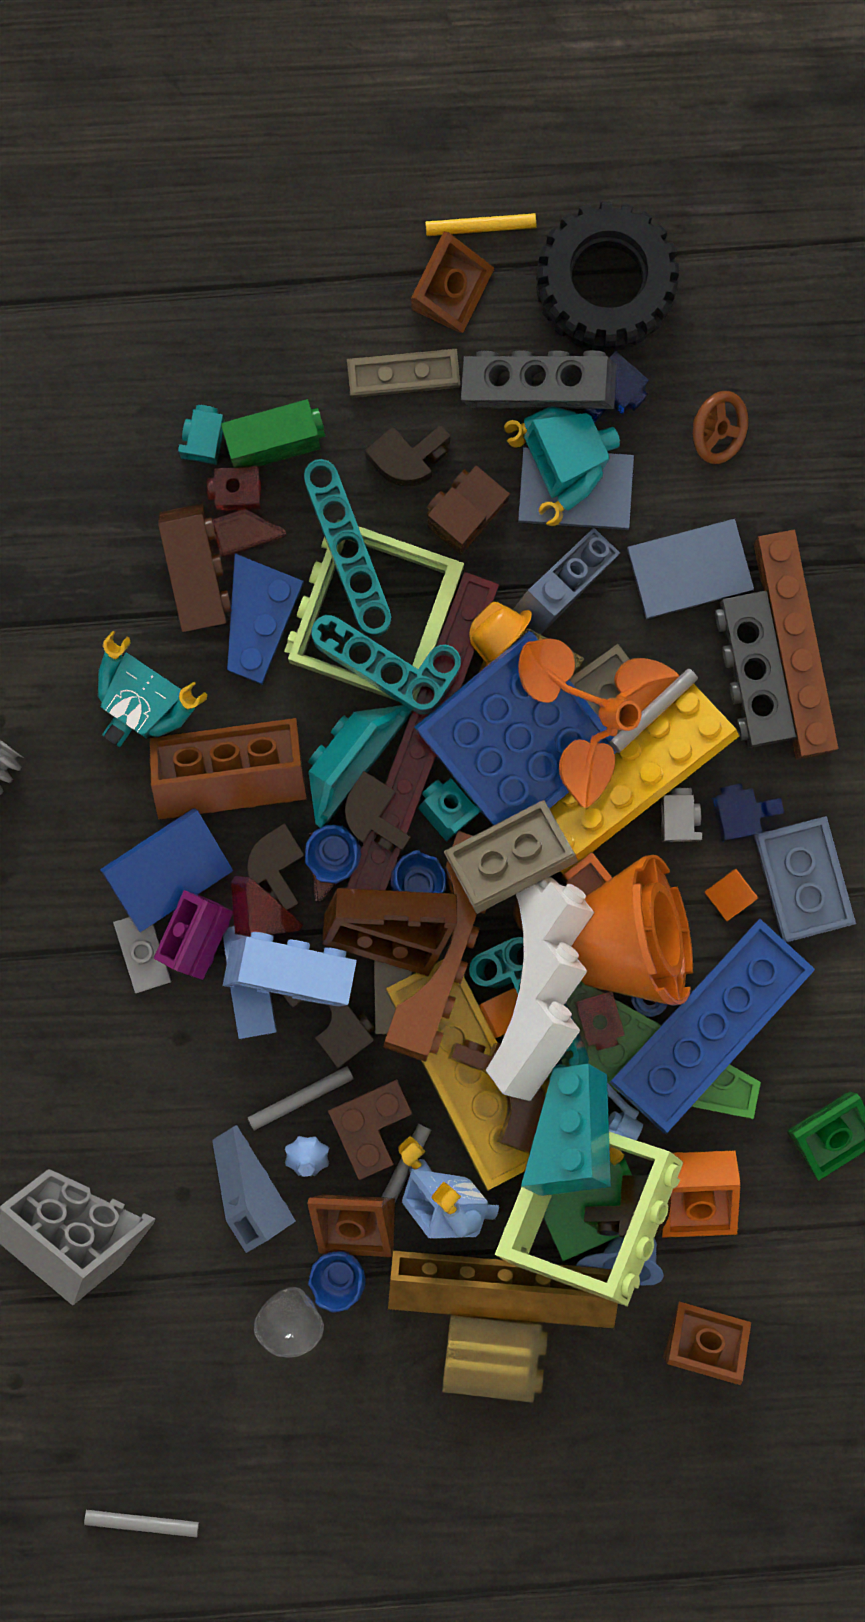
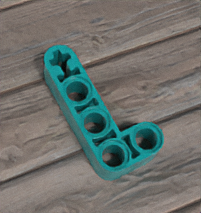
[311,615,461,714]
[469,937,589,1071]

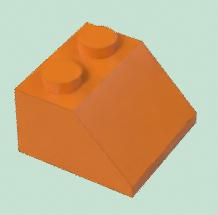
[662,1151,740,1238]

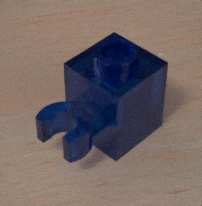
[584,351,649,423]
[713,784,784,842]

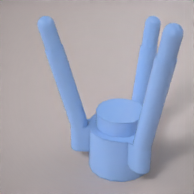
[607,1083,643,1140]

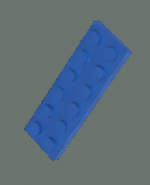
[609,919,815,1134]

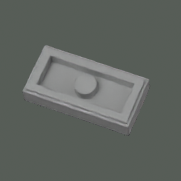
[113,917,172,993]

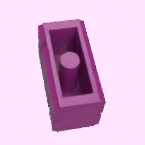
[153,890,233,980]

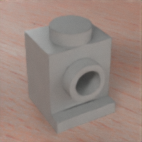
[661,788,702,842]

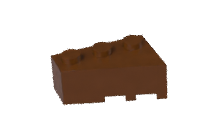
[158,503,232,632]
[322,888,457,976]

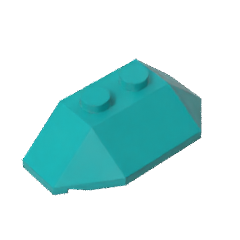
[308,705,412,828]

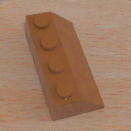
[150,718,306,820]

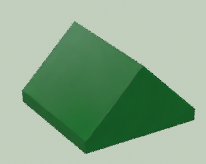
[787,1091,865,1181]

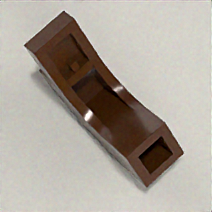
[448,1039,545,1154]

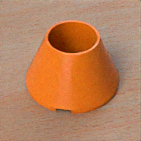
[571,855,693,1006]

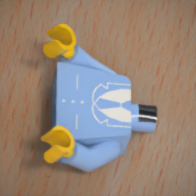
[398,1136,499,1238]

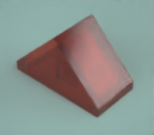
[231,876,303,937]

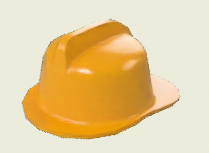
[469,602,532,672]

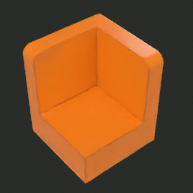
[561,852,612,896]

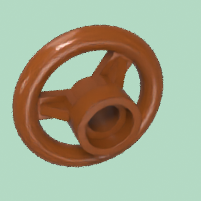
[693,391,748,464]

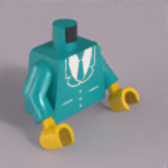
[504,406,620,526]
[98,631,207,747]

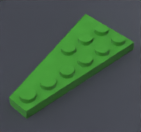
[547,981,761,1119]

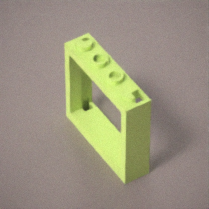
[284,519,464,701]
[495,1132,683,1306]

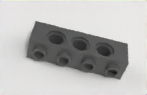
[461,350,617,409]
[715,591,796,748]

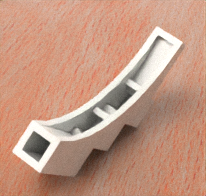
[486,877,595,1101]

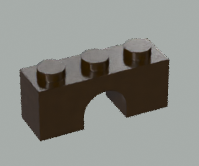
[283,995,376,1067]

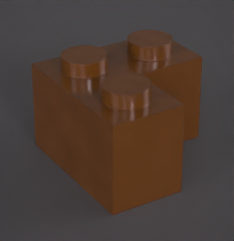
[427,466,510,556]
[328,1079,413,1180]

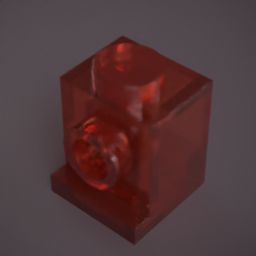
[207,466,261,510]
[574,991,625,1051]

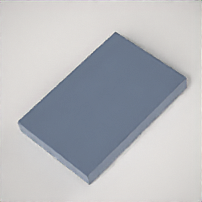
[518,448,634,530]
[627,519,754,619]
[754,816,856,942]

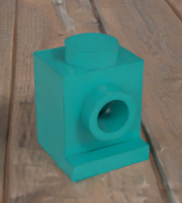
[178,405,225,465]
[418,778,481,842]

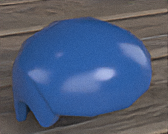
[305,825,362,884]
[390,850,446,893]
[308,1250,366,1313]

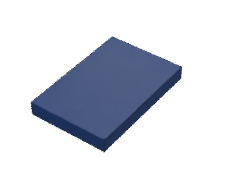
[100,808,233,932]

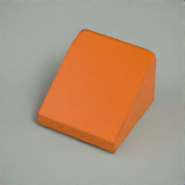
[704,869,758,922]
[479,987,518,1039]

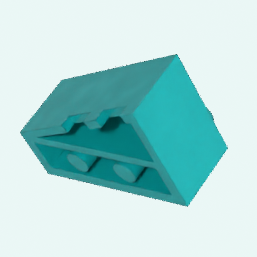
[521,1063,611,1196]

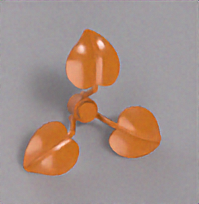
[518,638,679,808]

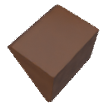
[411,231,495,333]
[307,1194,395,1257]
[663,1301,751,1385]

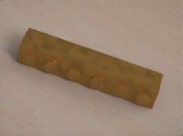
[388,1251,618,1328]

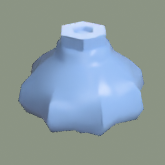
[285,1136,329,1177]

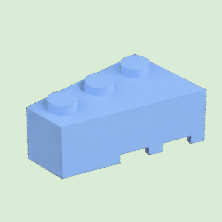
[223,932,357,1007]

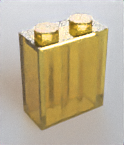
[443,1315,548,1402]

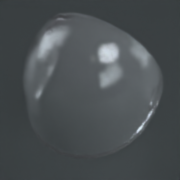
[254,1287,324,1358]

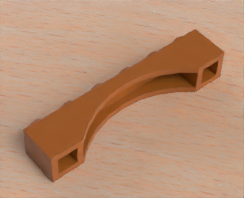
[753,530,838,760]
[383,831,486,1062]

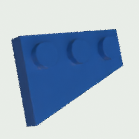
[227,554,304,685]

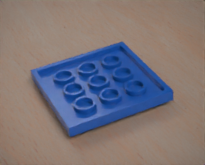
[414,631,616,826]

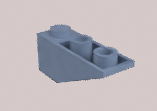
[513,528,620,636]
[212,1125,296,1253]

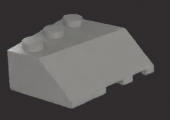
[0,1169,155,1305]

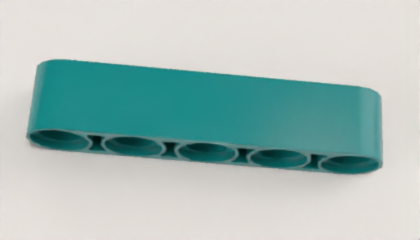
[304,459,391,638]

